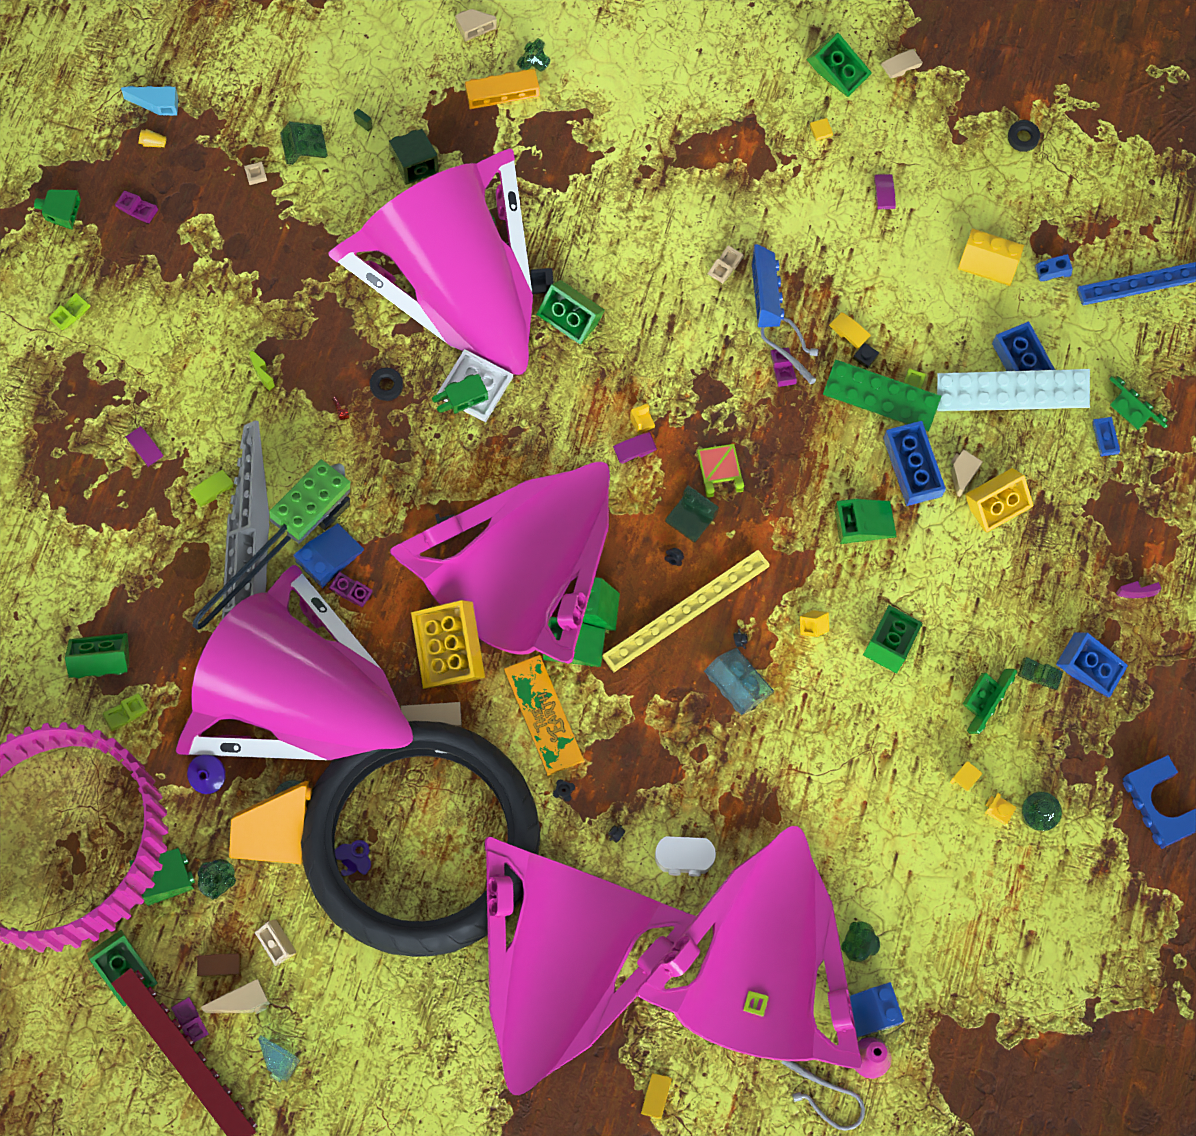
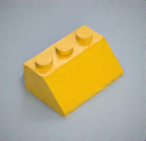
[958,228,1025,286]
[965,468,1034,533]

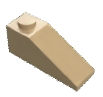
[201,979,270,1014]

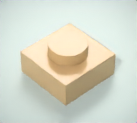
[244,162,267,185]

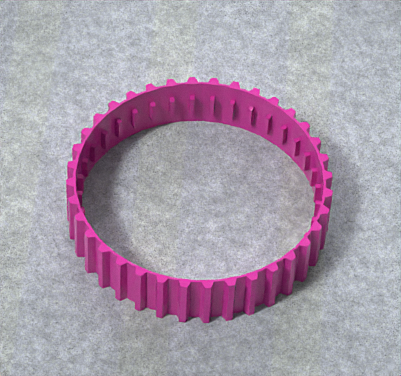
[0,722,169,952]

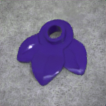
[335,840,371,876]

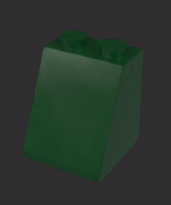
[389,129,439,185]

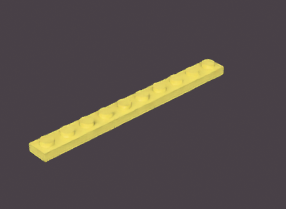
[602,550,770,672]

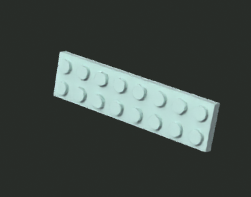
[937,369,1090,411]

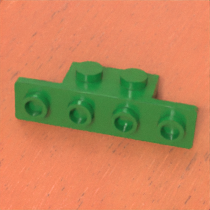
[1109,376,1169,430]
[963,669,1018,734]

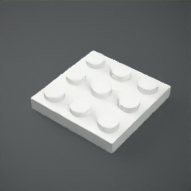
[437,349,513,422]

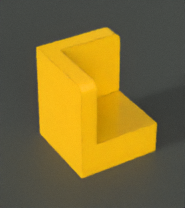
[630,403,655,434]
[800,610,829,637]
[950,761,983,791]

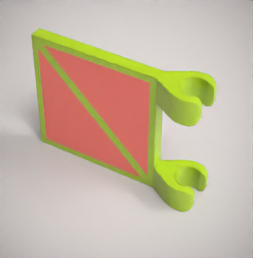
[697,444,744,497]

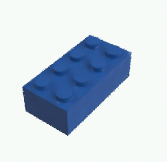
[992,321,1055,371]
[883,421,946,506]

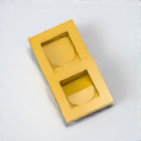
[829,312,871,349]

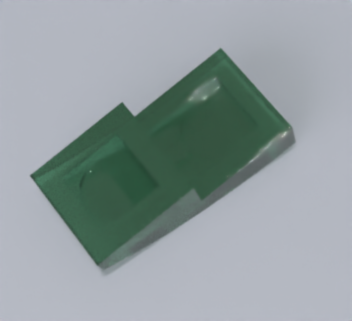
[1017,657,1063,690]

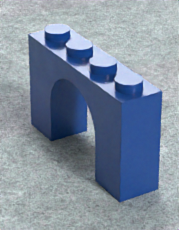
[1123,755,1196,849]

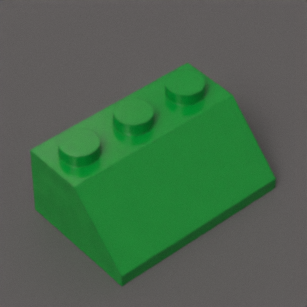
[536,280,605,345]
[65,633,129,679]

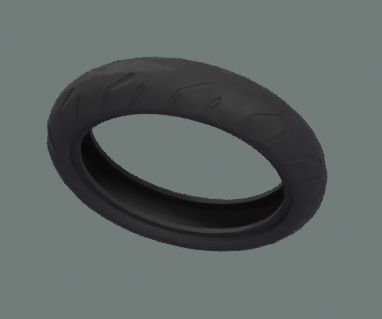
[301,721,540,957]

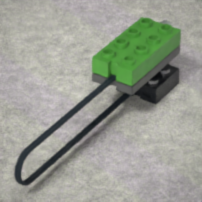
[193,459,350,630]

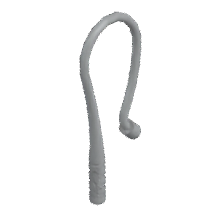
[760,317,818,384]
[781,1061,865,1131]

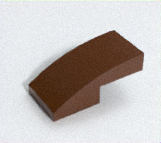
[197,954,241,977]

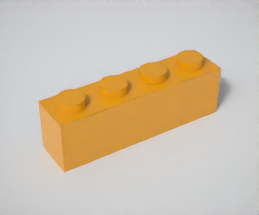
[465,69,539,109]

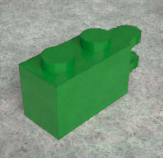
[432,373,489,414]

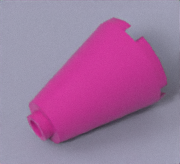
[854,1037,892,1079]

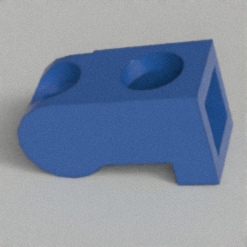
[1035,254,1073,281]

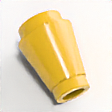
[139,129,166,147]

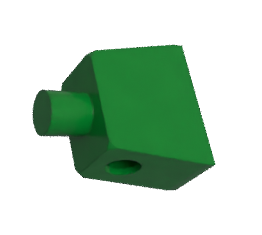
[34,190,81,230]

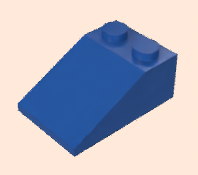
[294,524,364,588]
[1056,632,1128,697]
[850,982,904,1038]

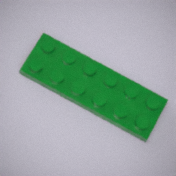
[823,359,942,432]

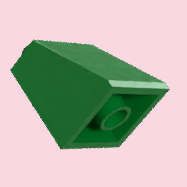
[582,577,620,631]
[129,848,195,906]

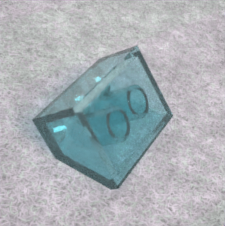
[704,648,774,715]

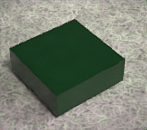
[354,108,373,132]

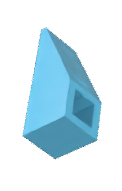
[121,86,178,115]

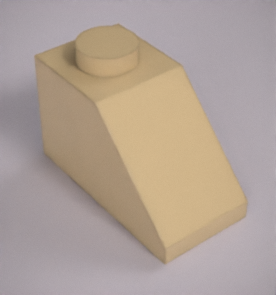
[455,9,497,42]
[951,449,983,497]

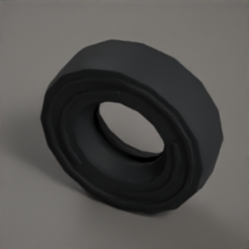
[1008,120,1040,152]
[370,367,403,401]

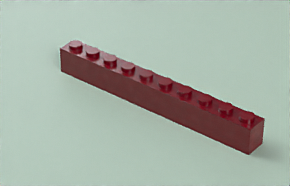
[111,968,258,1136]

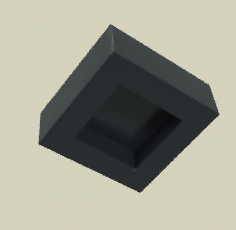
[853,342,879,369]

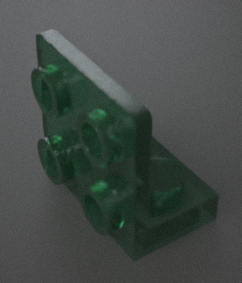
[280,121,328,165]
[665,485,719,543]

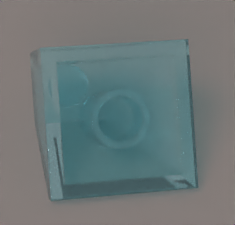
[258,1035,300,1083]

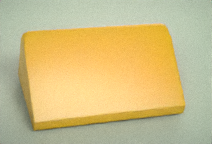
[641,1073,672,1120]

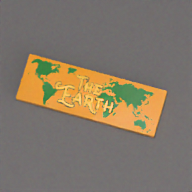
[504,655,584,776]

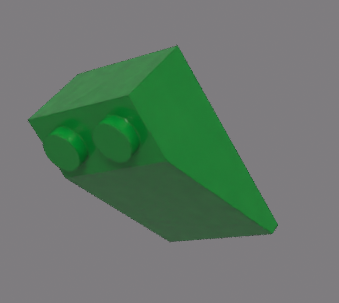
[806,33,872,97]
[863,605,923,674]
[87,930,158,1008]

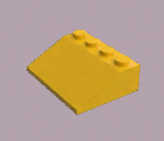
[411,600,485,689]

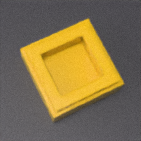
[810,118,833,141]

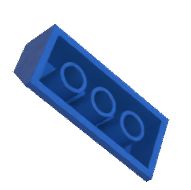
[752,244,784,328]

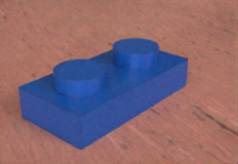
[1092,417,1120,457]

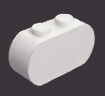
[655,836,716,877]

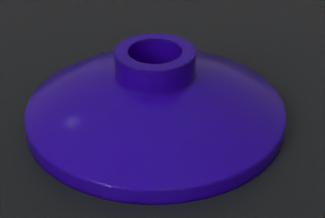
[187,754,226,794]

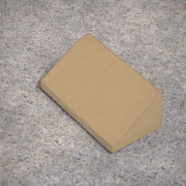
[255,920,296,966]

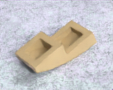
[881,49,923,79]
[707,245,744,284]

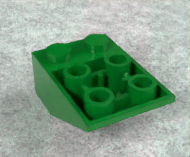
[834,499,897,544]
[543,617,606,667]

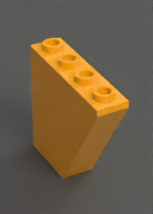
[229,781,312,864]

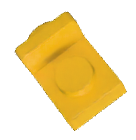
[985,793,1017,825]

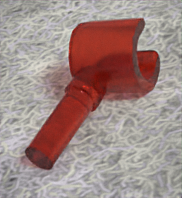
[332,397,349,420]

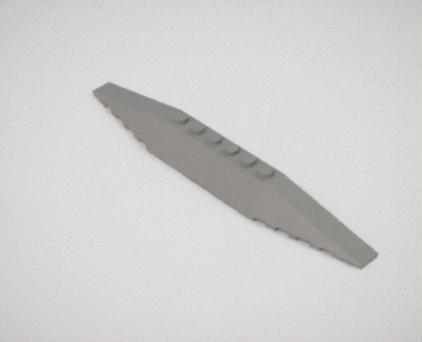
[222,420,270,619]

